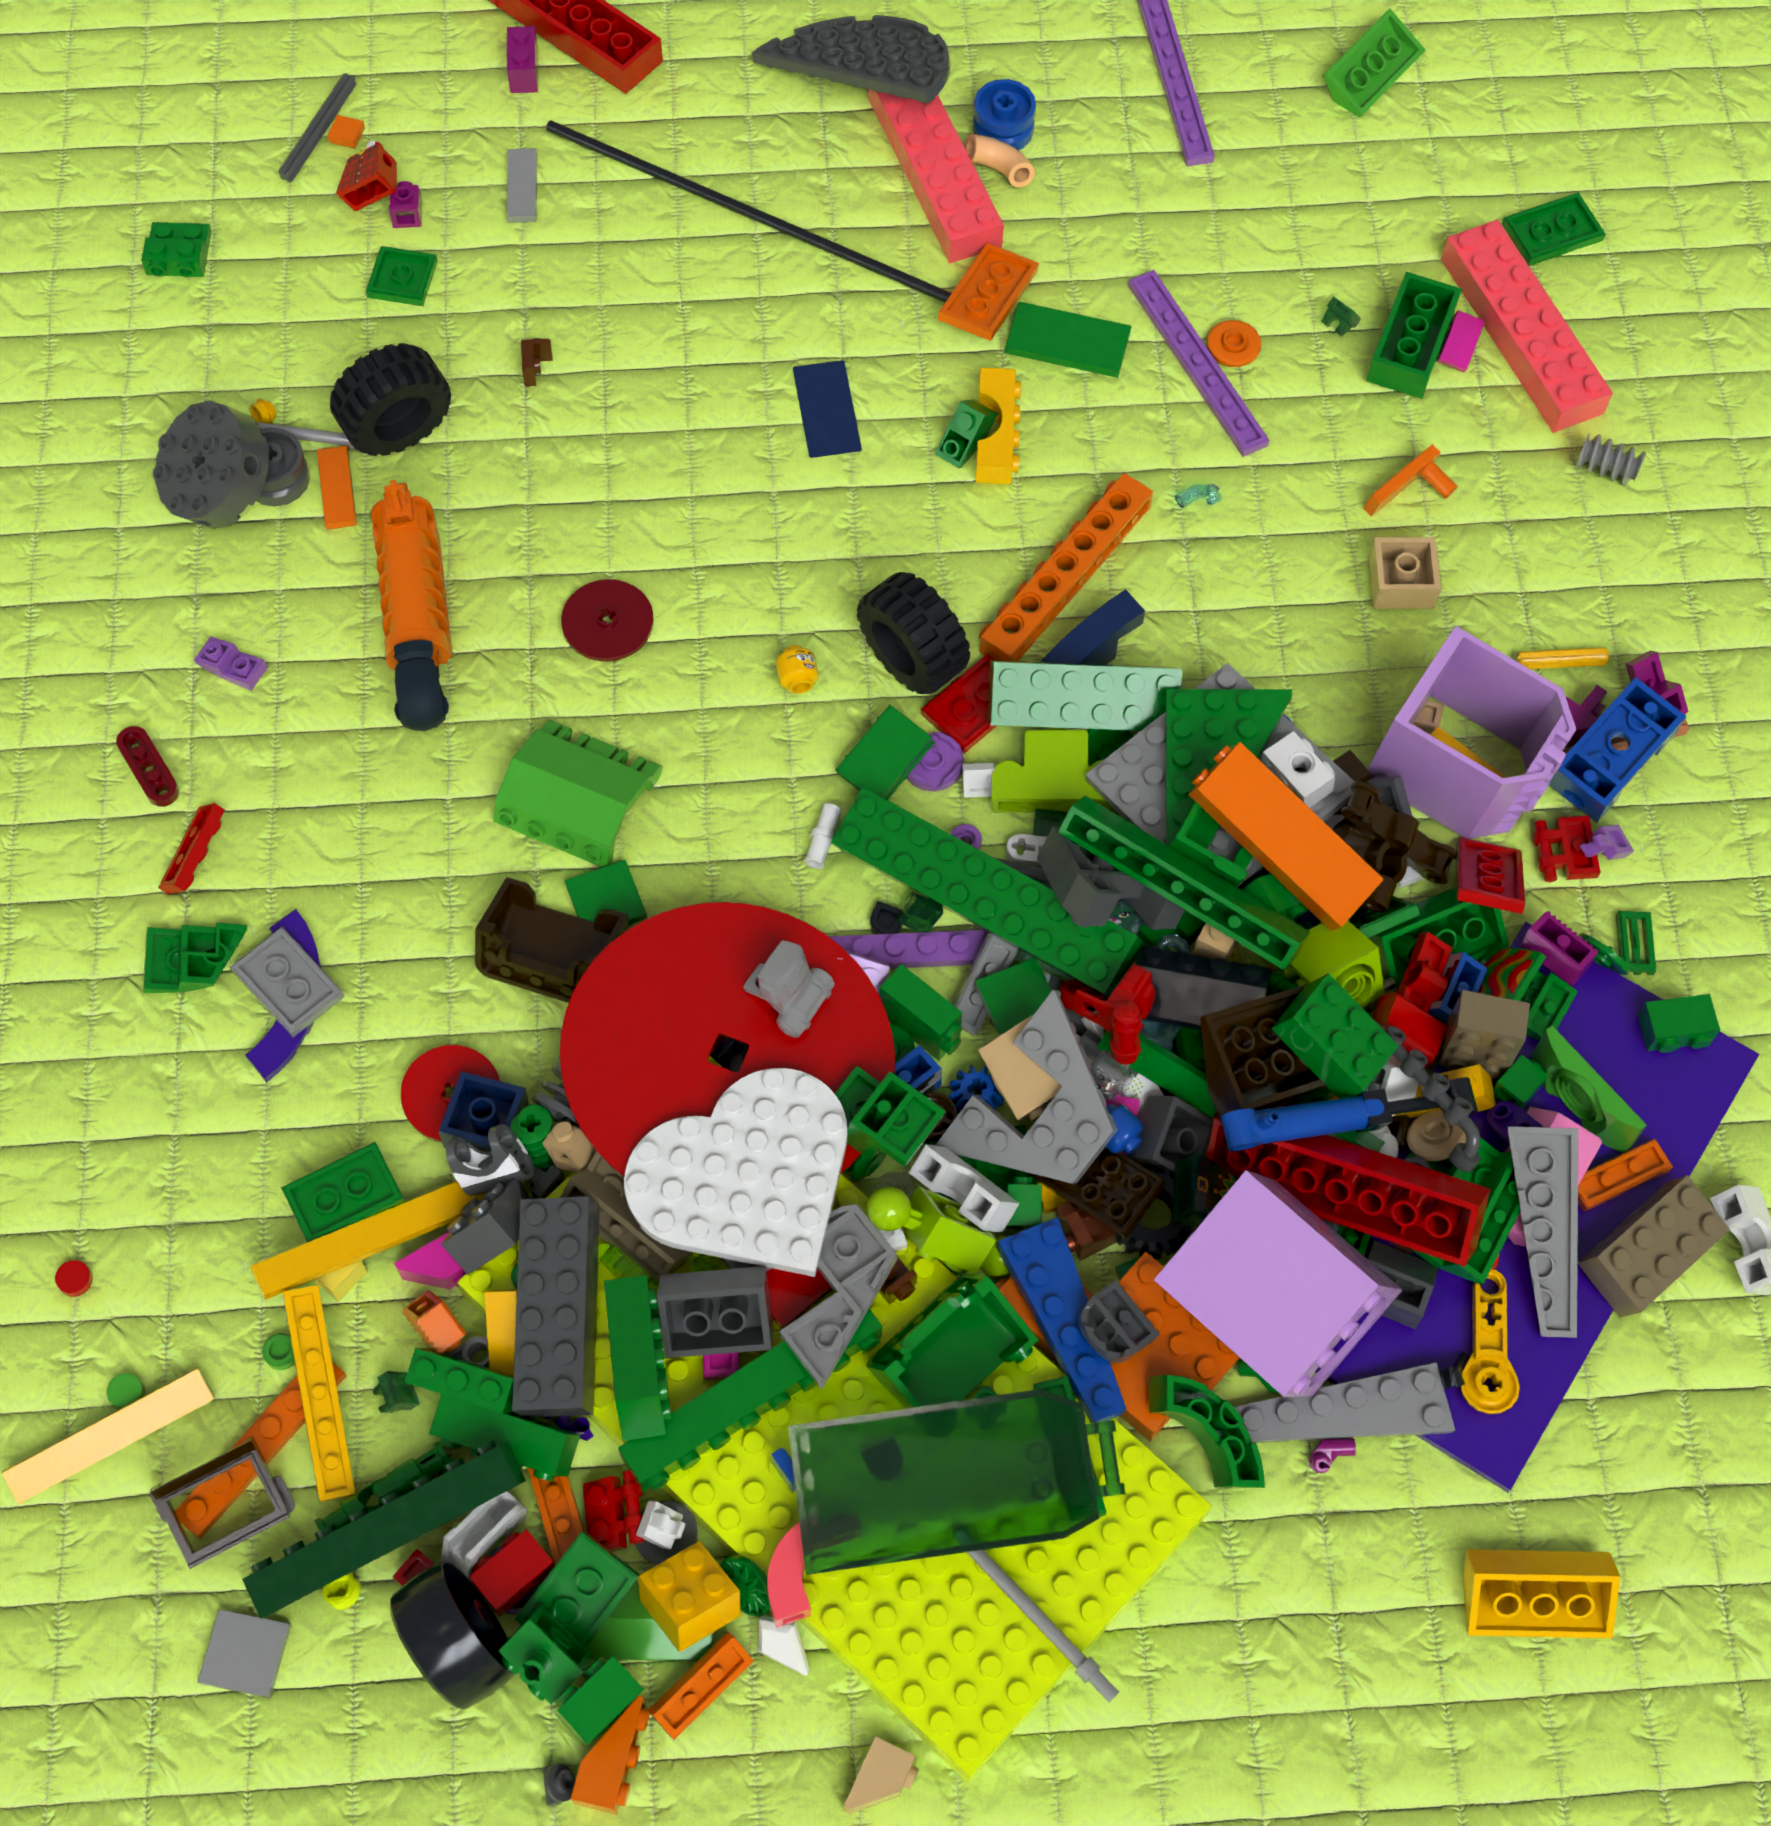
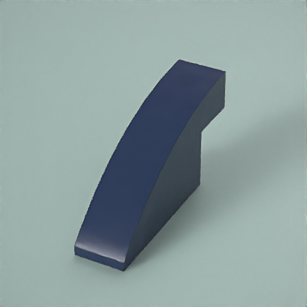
[1040,589,1145,664]

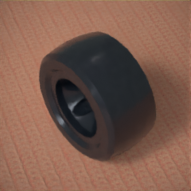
[390,1561,515,1710]

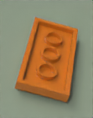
[938,243,1039,341]
[1118,1252,1240,1391]

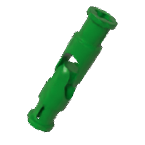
[314,1441,451,1530]

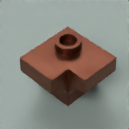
[1056,1202,1117,1261]

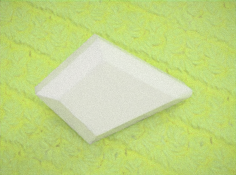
[758,1615,810,1676]

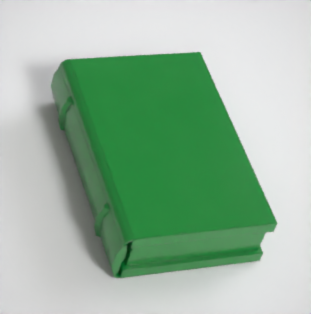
[835,704,935,800]

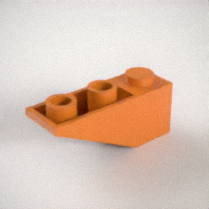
[571,1696,650,1815]

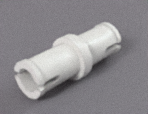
[804,803,842,869]

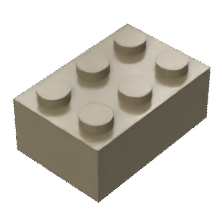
[1438,990,1530,1079]

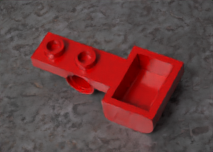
[1372,931,1452,1069]

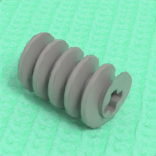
[1577,432,1646,486]

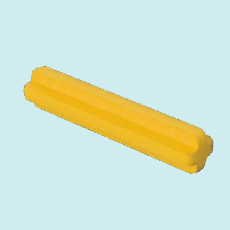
[1516,647,1609,669]

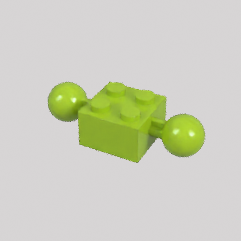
[867,1186,1011,1278]

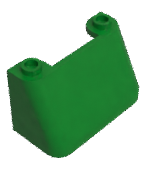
[866,1273,1039,1436]

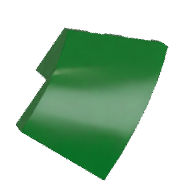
[143,923,247,993]

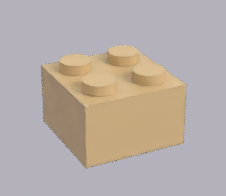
[1368,537,1441,609]

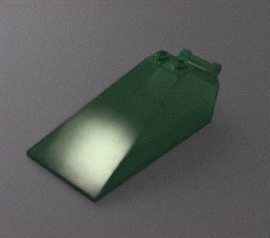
[788,1389,1126,1575]

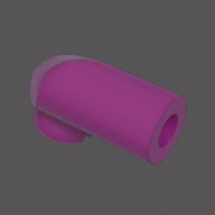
[1309,1438,1356,1474]

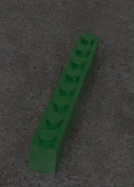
[242,1440,526,1619]

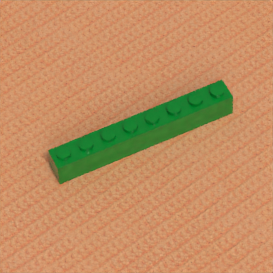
[1058,796,1310,971]
[618,1308,882,1492]

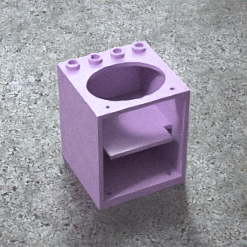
[1154,1170,1402,1397]

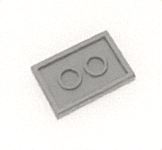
[230,927,345,1038]

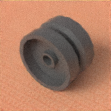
[256,428,310,507]

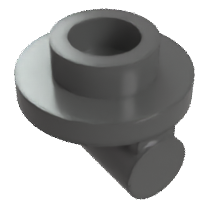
[543,1763,575,1806]

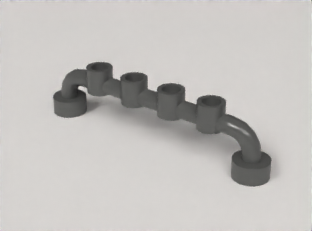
[1375,1021,1481,1172]

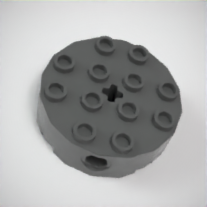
[153,400,269,529]

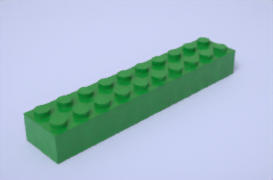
[830,787,1145,998]

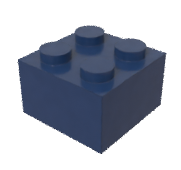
[439,1071,529,1152]

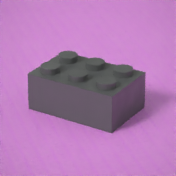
[657,1266,774,1358]

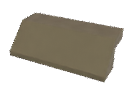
[560,1151,693,1285]

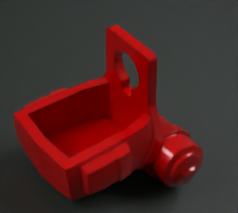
[1073,964,1156,1065]

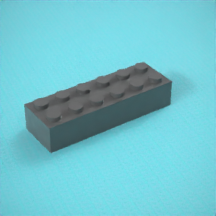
[512,1196,599,1417]

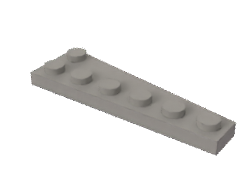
[1508,1126,1578,1338]
[1234,1362,1455,1443]

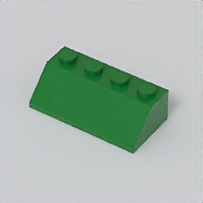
[1369,886,1509,989]

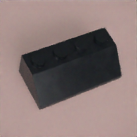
[1135,946,1272,1030]

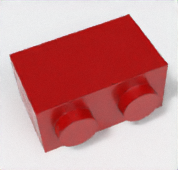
[469,1529,555,1617]

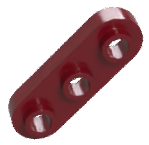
[116,726,179,807]

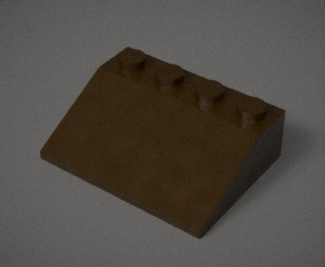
[1200,983,1328,1123]

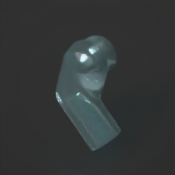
[1175,484,1222,508]

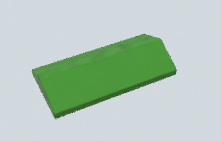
[1323,9,1426,117]
[585,1586,713,1661]

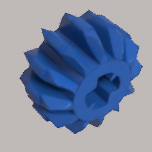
[948,1064,1004,1114]

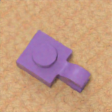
[1580,825,1634,860]

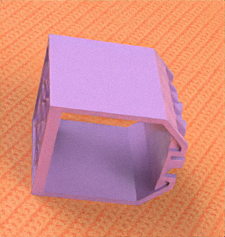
[1368,625,1576,839]

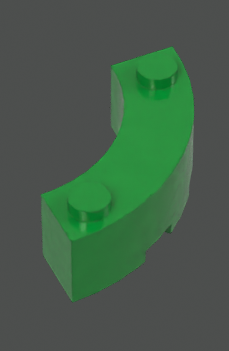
[1149,1375,1265,1488]

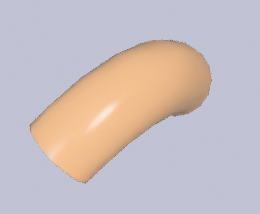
[964,134,1035,188]

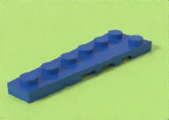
[996,1217,1126,1427]

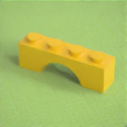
[976,368,1021,484]

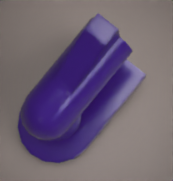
[543,1416,594,1441]

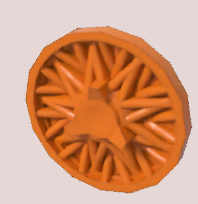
[1207,320,1261,367]

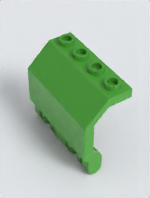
[493,719,663,867]

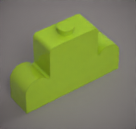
[992,728,1117,813]

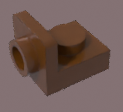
[521,338,553,386]
[879,1256,917,1305]

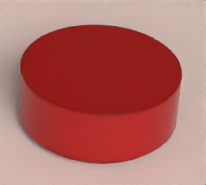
[55,1260,93,1297]

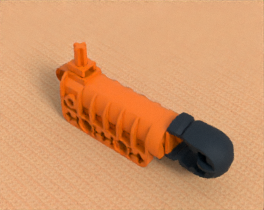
[371,480,452,731]

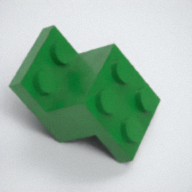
[835,1066,946,1167]

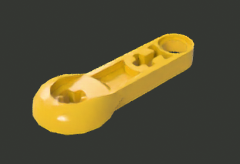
[1461,1269,1520,1415]

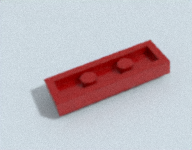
[158,803,225,894]

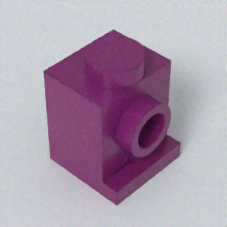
[389,181,422,228]

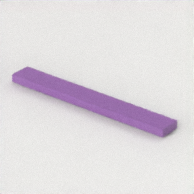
[1137,0,1215,166]
[1128,270,1270,457]

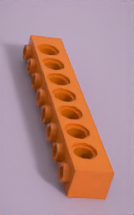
[979,473,1153,661]

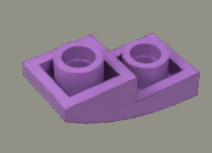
[194,636,268,691]

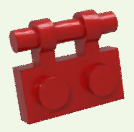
[1533,816,1601,883]
[583,1470,644,1552]

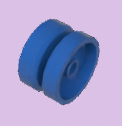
[973,79,1036,150]

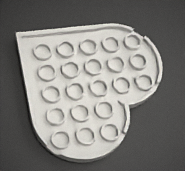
[624,1068,847,1277]

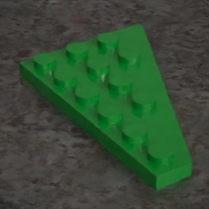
[1166,689,1292,849]

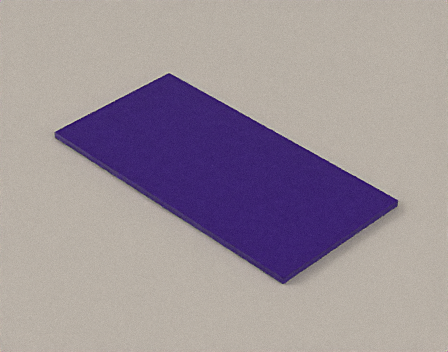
[1315,922,1759,1493]

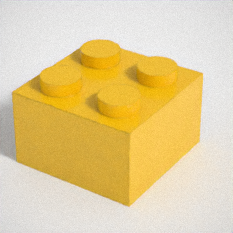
[638,1541,741,1652]

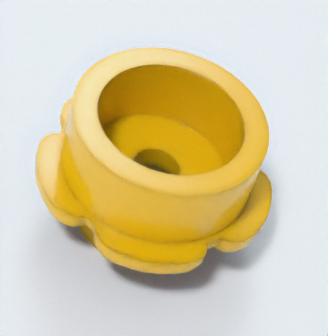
[250,398,276,424]

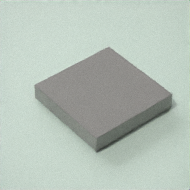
[198,1610,291,1699]

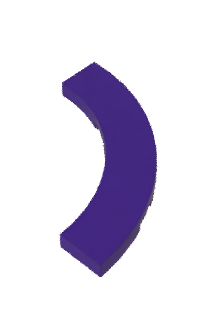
[245,909,322,1083]

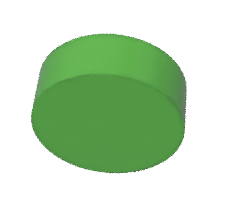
[262,1333,295,1370]
[107,1373,145,1409]

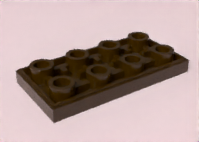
[1022,1147,1166,1239]

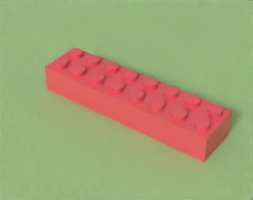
[867,89,1004,264]
[1441,219,1613,433]

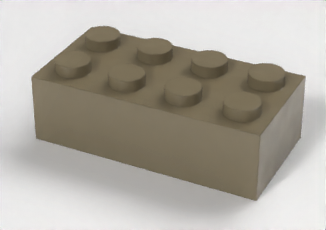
[1577,1175,1730,1318]

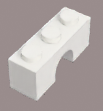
[909,1144,1020,1232]
[1710,1185,1771,1295]

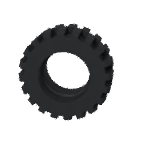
[330,343,451,456]
[857,572,971,695]

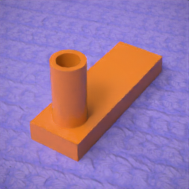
[1363,444,1458,517]

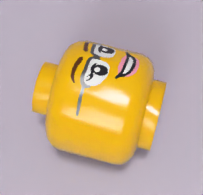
[776,645,819,694]

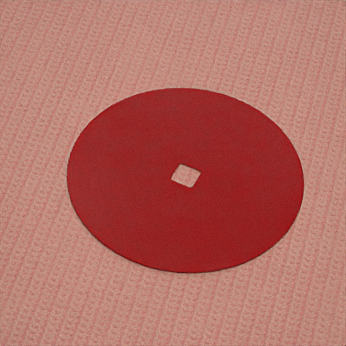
[560,902,895,1176]

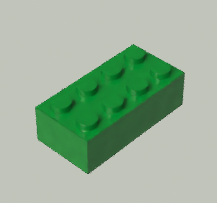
[1366,272,1462,399]
[604,1275,672,1441]

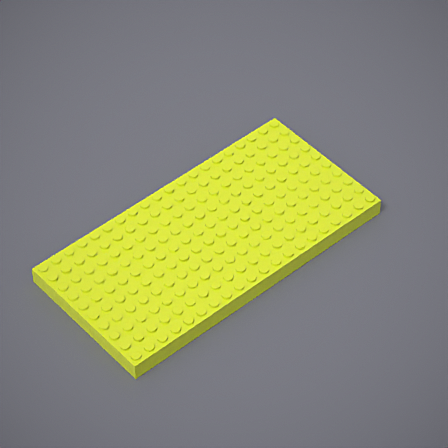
[457,1055,1212,1783]

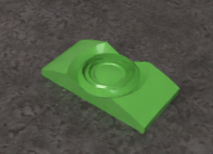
[1531,1025,1647,1153]

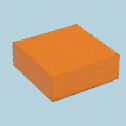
[327,115,365,149]

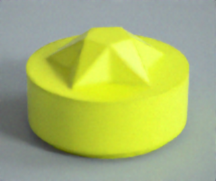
[322,1573,361,1610]

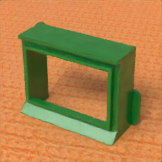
[1168,762,1253,887]

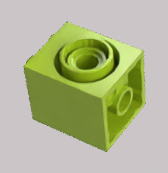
[1274,921,1385,1007]

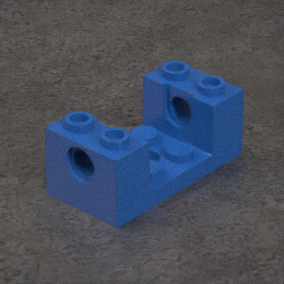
[1549,677,1686,823]

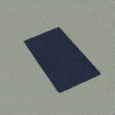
[793,360,862,458]

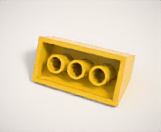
[1463,1549,1620,1638]

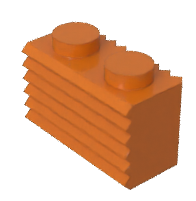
[402,1290,466,1354]

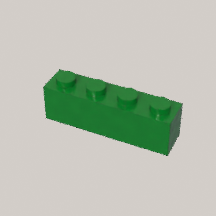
[429,1394,580,1481]

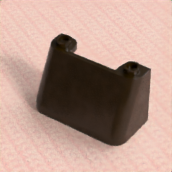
[475,877,628,1003]

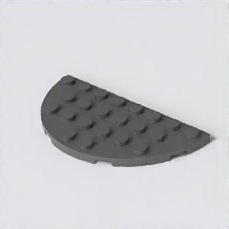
[751,15,951,103]

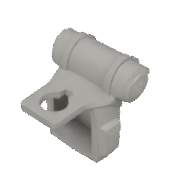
[744,940,835,1038]

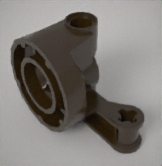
[1332,781,1458,913]

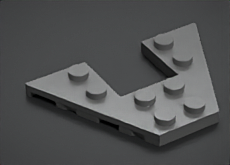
[935,990,1118,1184]
[721,1204,898,1389]

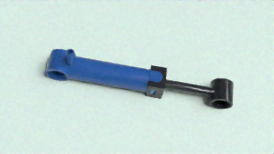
[1220,1077,1478,1151]

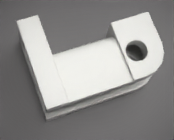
[440,1492,527,1581]

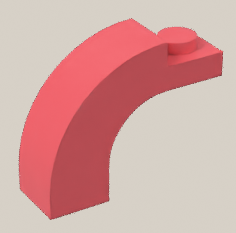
[767,1513,862,1628]

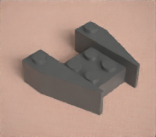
[1037,826,1185,930]

